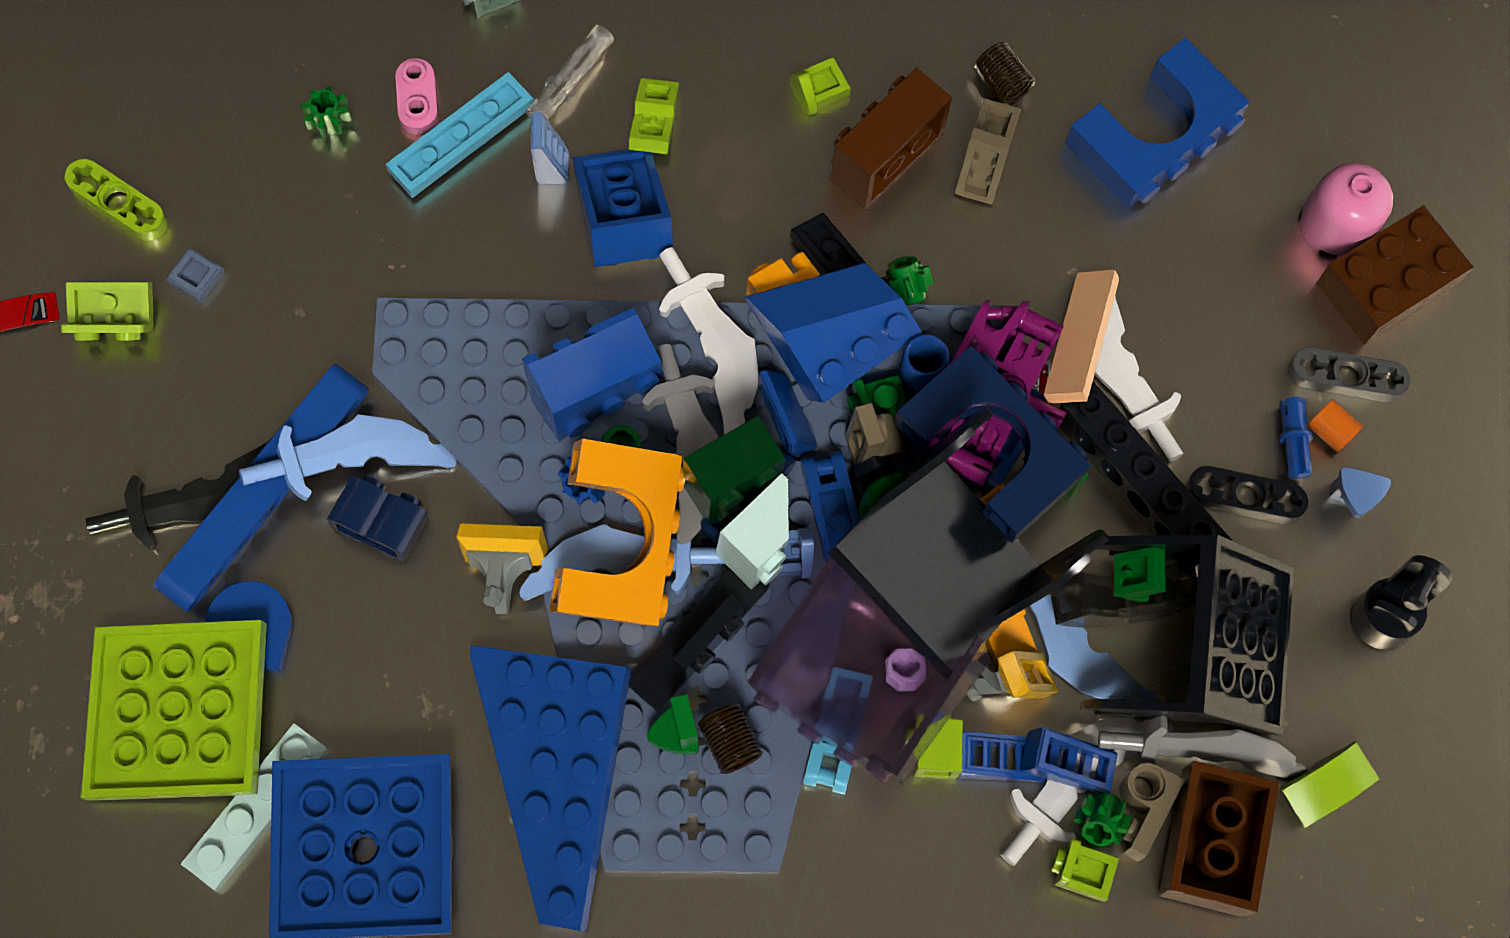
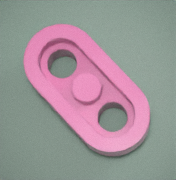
[395,58,439,135]

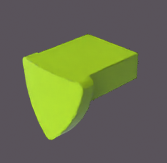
[789,57,851,116]

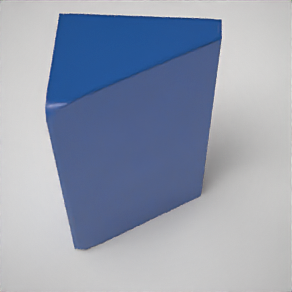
[758,370,817,457]

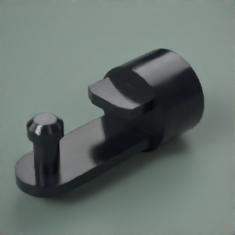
[1351,555,1453,650]

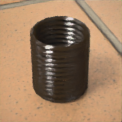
[974,42,1036,105]
[698,703,763,774]

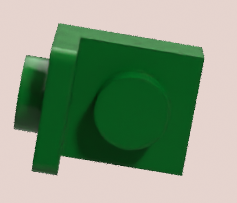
[847,375,908,419]
[1113,547,1165,602]

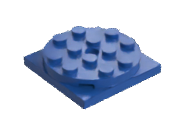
[269,754,453,938]

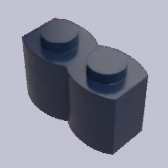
[327,475,429,562]

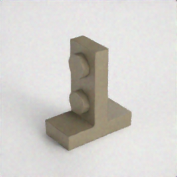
[955,98,1021,205]

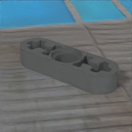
[1288,347,1410,402]

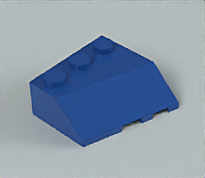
[744,263,922,403]
[522,308,663,441]

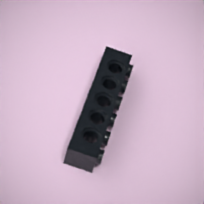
[1059,381,1234,586]

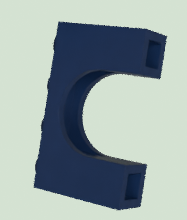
[894,346,1091,543]

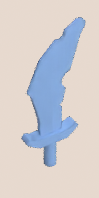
[239,414,456,501]
[520,524,725,601]
[1017,539,1156,702]

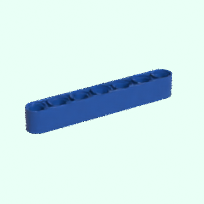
[153,363,370,613]

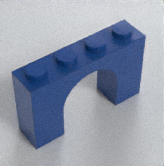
[1065,37,1250,209]

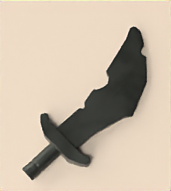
[85,438,272,550]

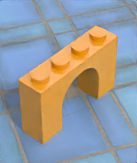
[549,439,685,626]

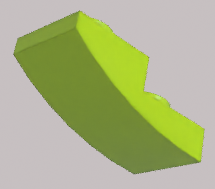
[1281,741,1379,827]

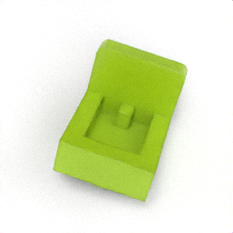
[1051,838,1119,902]

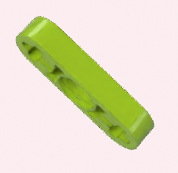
[65,159,168,241]

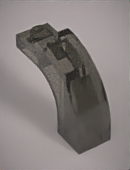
[1050,558,1199,627]

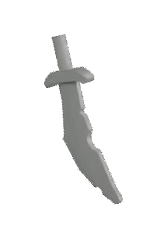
[642,344,719,544]
[1098,715,1308,780]

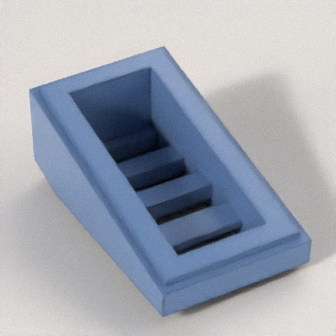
[531,112,569,185]

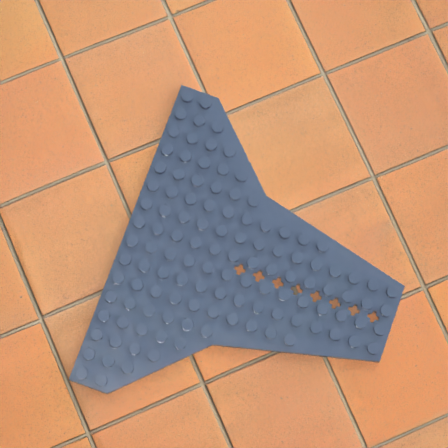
[372,298,1019,874]

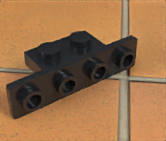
[629,568,769,711]

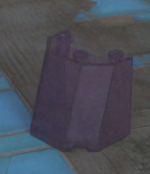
[747,556,990,784]

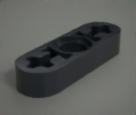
[1185,466,1308,524]

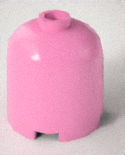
[1299,162,1393,258]

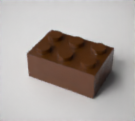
[830,67,952,210]
[1316,205,1474,345]
[1159,761,1280,918]

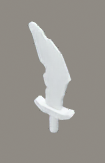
[659,247,759,435]
[1094,297,1184,462]
[1001,717,1173,866]

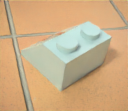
[715,474,789,590]

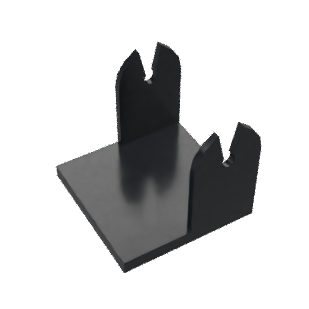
[828,406,1109,681]
[1080,535,1294,736]

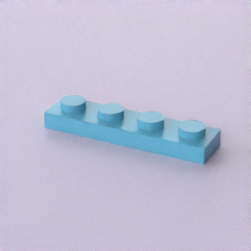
[385,72,535,198]

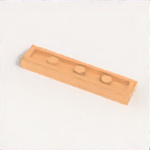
[1044,270,1119,403]

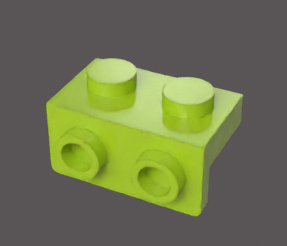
[61,282,154,341]

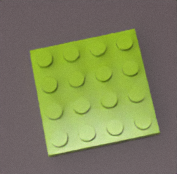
[81,620,267,801]

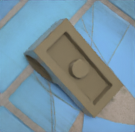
[845,403,906,468]
[1119,763,1185,862]

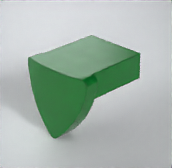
[647,694,699,755]

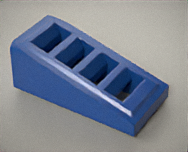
[1020,727,1118,793]
[958,731,1045,783]

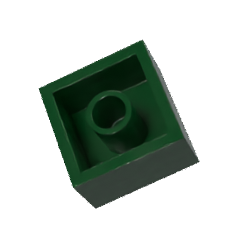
[682,416,785,526]

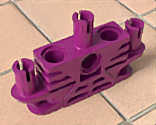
[928,300,1067,487]

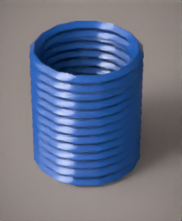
[900,334,949,393]

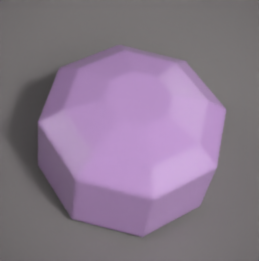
[884,647,927,692]

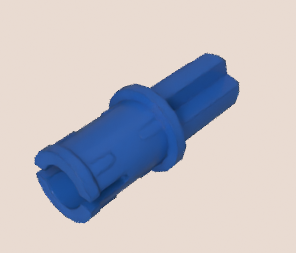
[1279,397,1313,479]

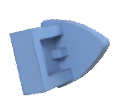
[1329,467,1391,518]
[776,528,814,578]

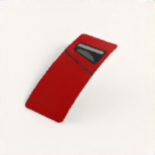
[0,292,60,332]

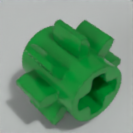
[300,86,352,138]
[881,256,934,305]
[1074,792,1132,846]

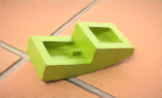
[629,78,679,154]

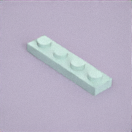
[181,723,330,892]

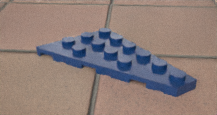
[469,645,631,931]

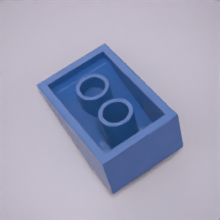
[572,149,673,267]

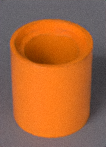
[1308,399,1364,453]

